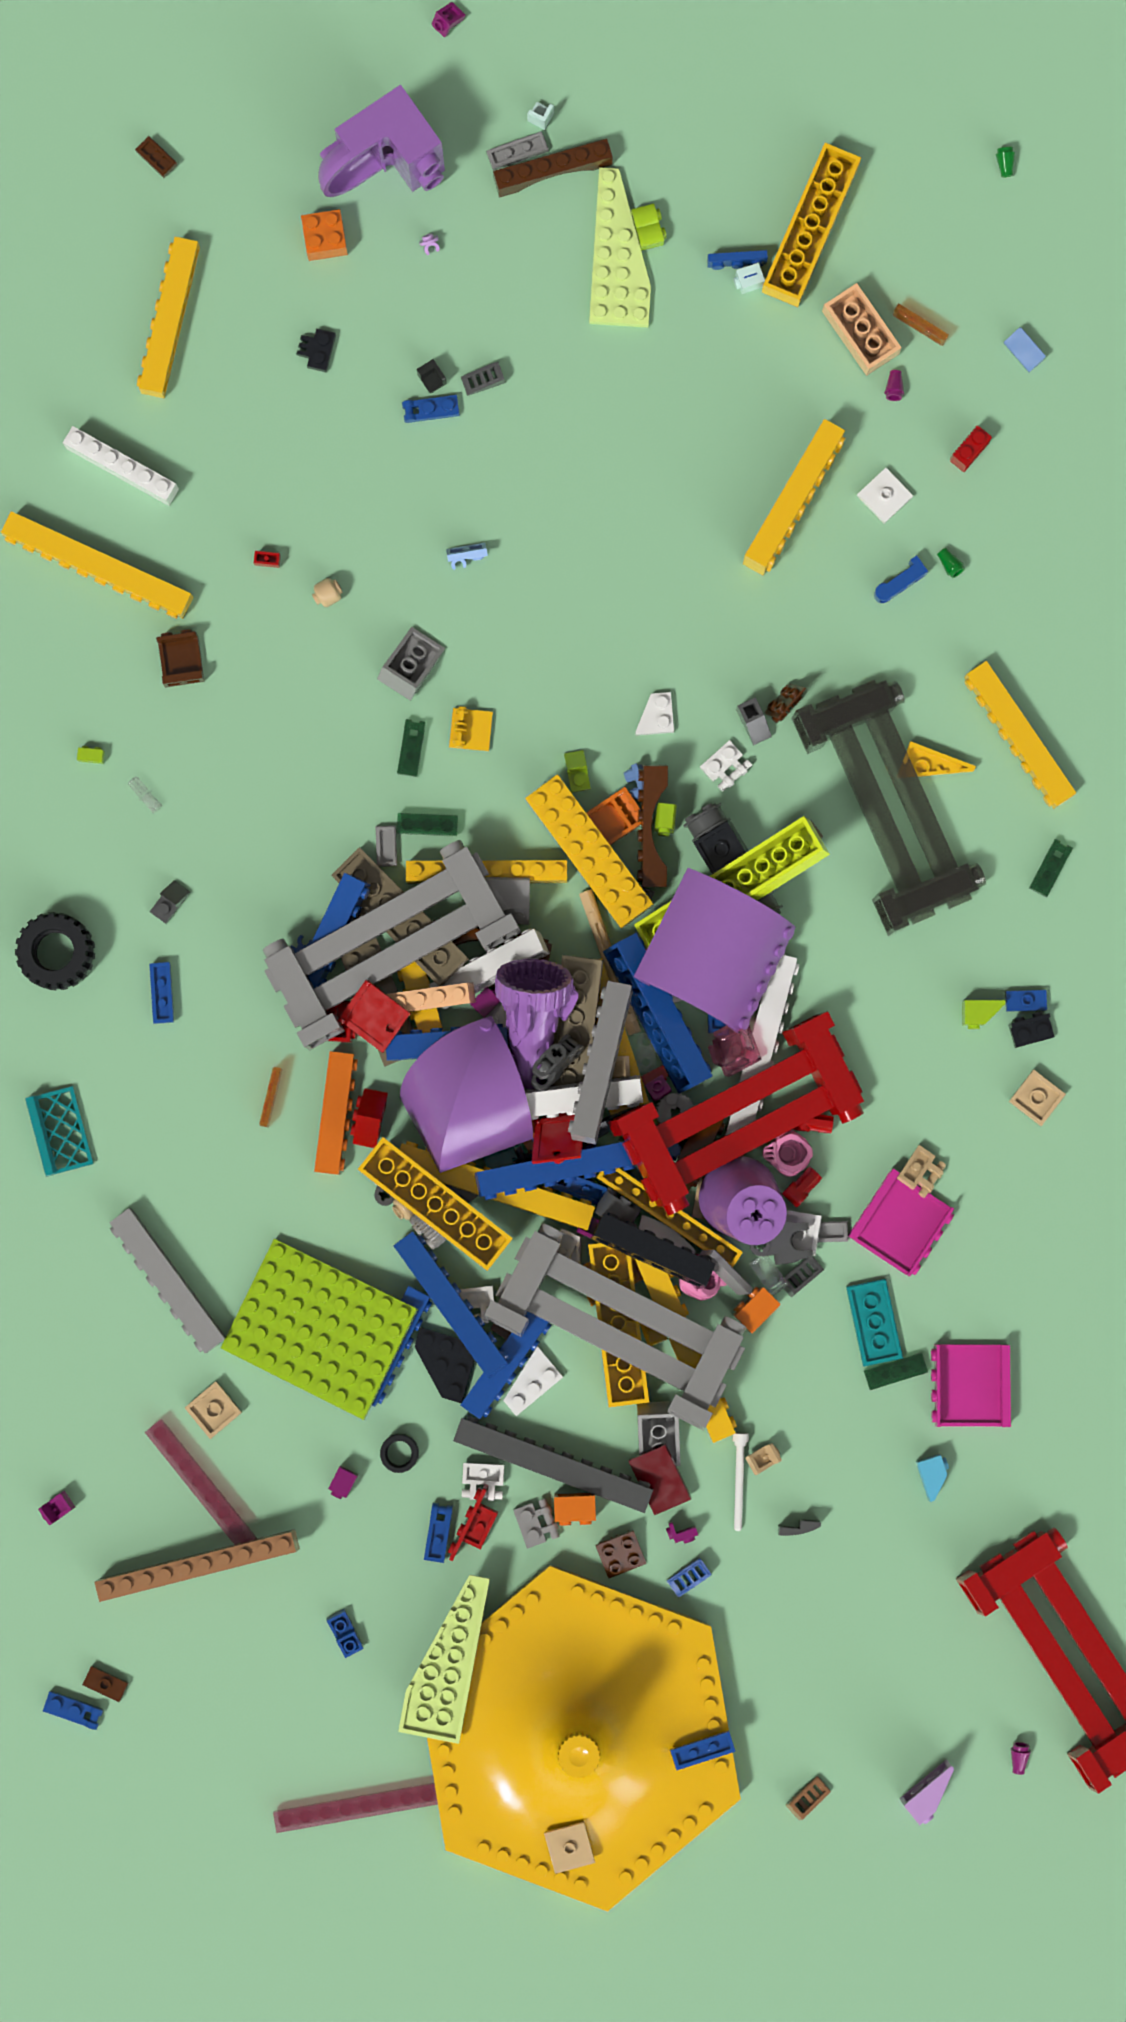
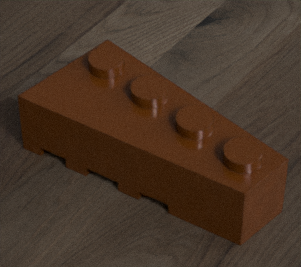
[677,1119,726,1196]

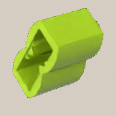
[631,204,667,251]
[654,803,677,837]

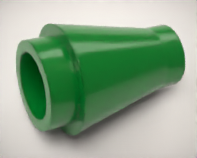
[995,147,1015,178]
[937,548,965,578]

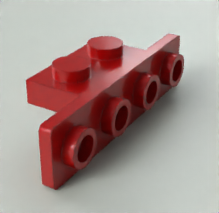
[448,1484,498,1562]

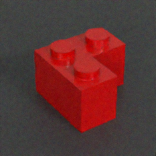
[350,1088,388,1148]

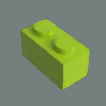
[77,746,105,764]

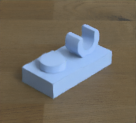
[446,542,488,570]

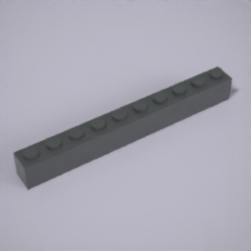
[453,1415,654,1513]

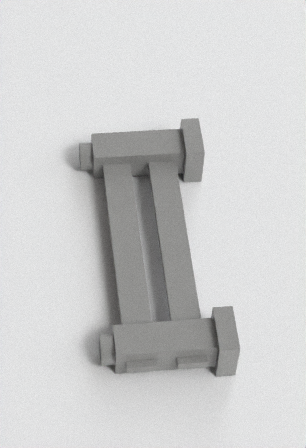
[263,840,522,1050]
[484,1223,746,1431]

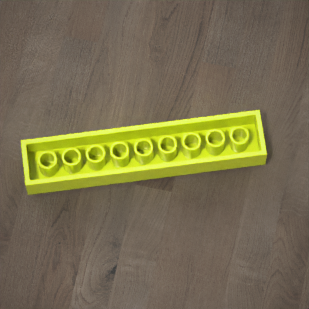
[634,816,830,949]

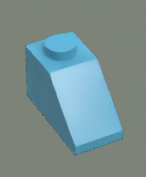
[916,1454,949,1502]

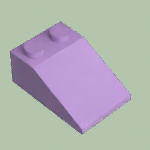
[899,1759,954,1825]

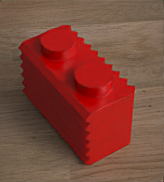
[950,426,992,472]

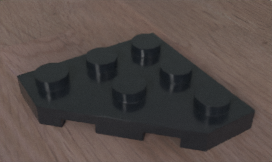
[415,1327,474,1403]

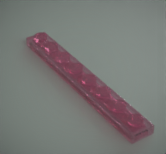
[145,1419,257,1544]
[273,1783,438,1833]

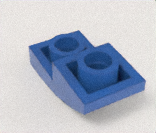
[326,1609,364,1658]

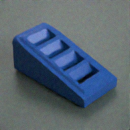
[667,1557,712,1598]

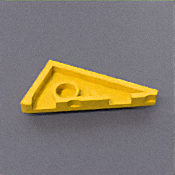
[896,741,976,779]

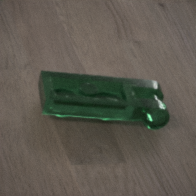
[397,719,426,777]
[1029,839,1073,897]

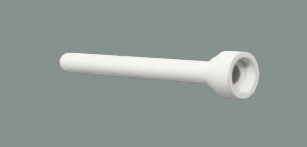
[732,1432,749,1531]

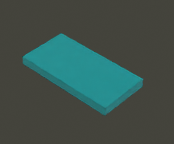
[846,1279,903,1367]

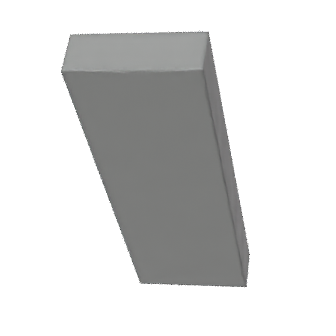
[486,131,549,171]
[699,1250,753,1295]

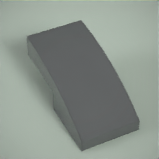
[778,1519,821,1536]

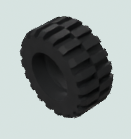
[15,912,95,991]

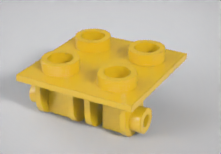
[449,707,493,751]

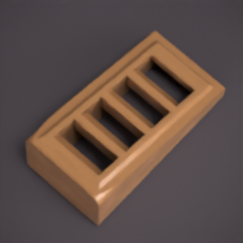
[786,1776,831,1820]

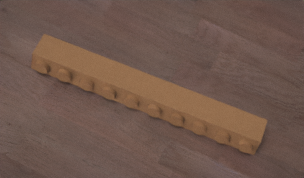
[94,1529,300,1602]

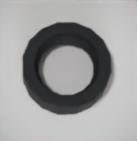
[380,1434,419,1473]

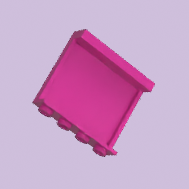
[848,1169,954,1277]
[931,1344,1011,1427]

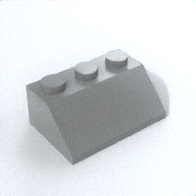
[484,877,530,925]

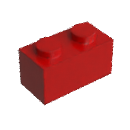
[254,551,281,568]
[641,1065,668,1085]

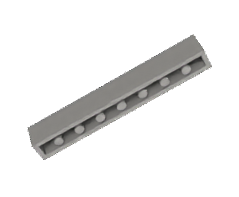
[568,981,633,1144]
[109,1208,226,1353]

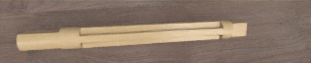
[579,889,641,1036]

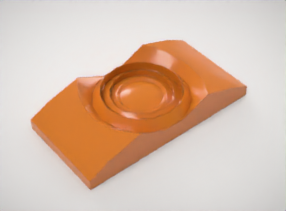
[586,787,641,845]

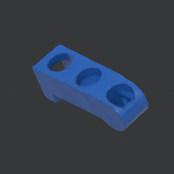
[874,555,928,603]

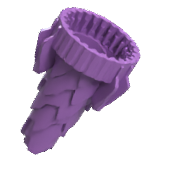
[495,959,578,1089]

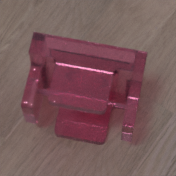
[708,1025,762,1077]

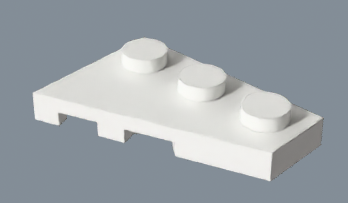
[503,1346,563,1416]

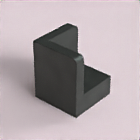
[417,359,447,394]

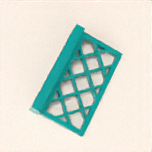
[25,1086,93,1177]

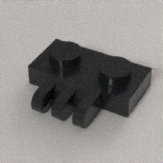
[296,328,336,373]

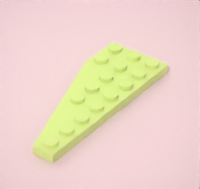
[589,167,651,328]
[398,1575,490,1744]

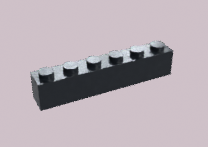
[591,1213,715,1289]

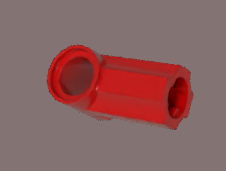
[792,1115,834,1134]
[782,1167,822,1208]

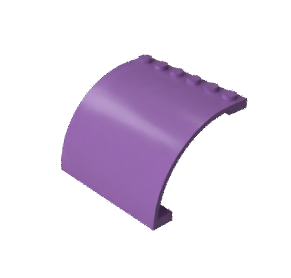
[634,868,796,1035]

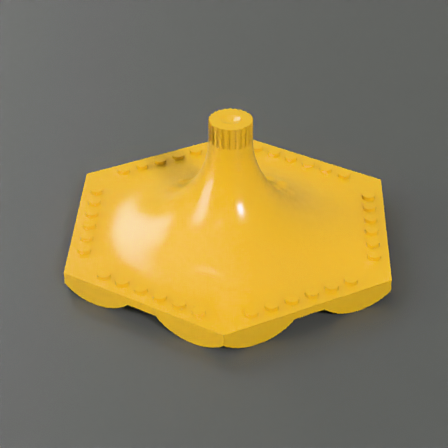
[427,1565,741,1912]

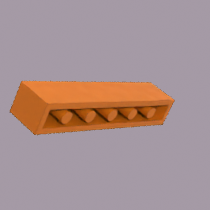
[314,1051,358,1175]

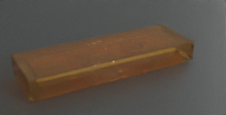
[893,303,949,346]
[259,1067,283,1128]

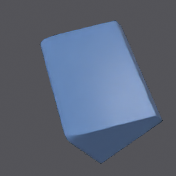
[1004,327,1046,372]

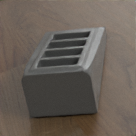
[461,362,505,396]
[779,1257,824,1297]

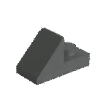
[150,880,190,924]

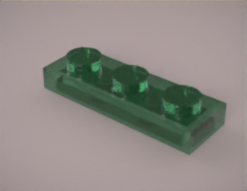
[397,813,458,836]
[863,1353,928,1390]

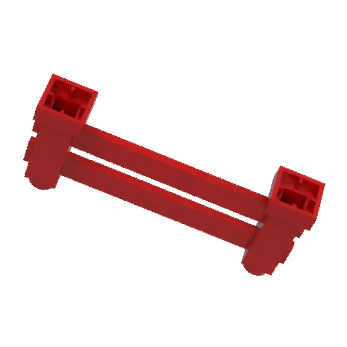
[607,1011,864,1216]
[956,1527,1126,1794]

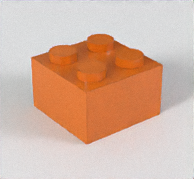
[301,209,348,261]
[733,1287,781,1333]
[554,1493,596,1526]

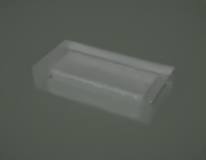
[749,1256,789,1296]

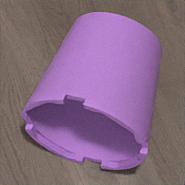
[699,1156,787,1245]

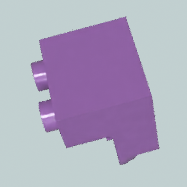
[318,84,445,197]

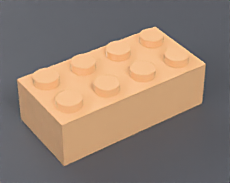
[822,283,902,376]

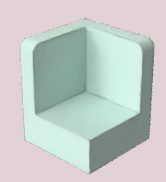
[527,102,554,130]

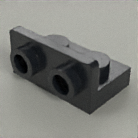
[1008,1011,1055,1048]

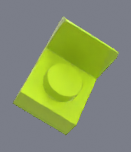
[564,750,591,793]

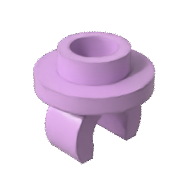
[419,233,439,255]

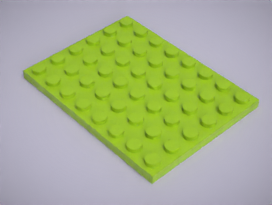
[221,1239,418,1420]

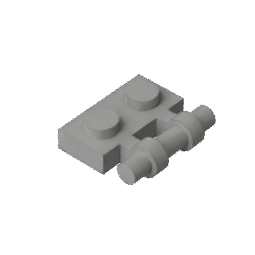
[513,1498,560,1549]

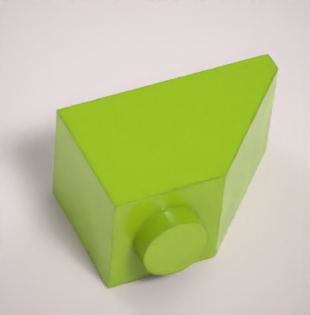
[962,1000,1005,1030]

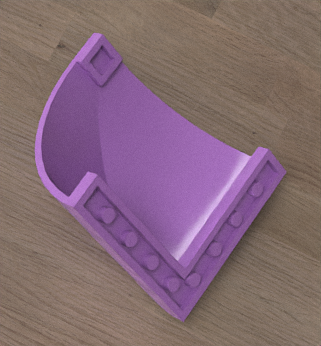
[400,1016,533,1173]

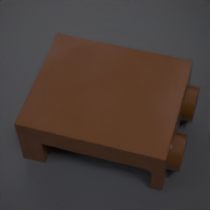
[156,629,205,688]

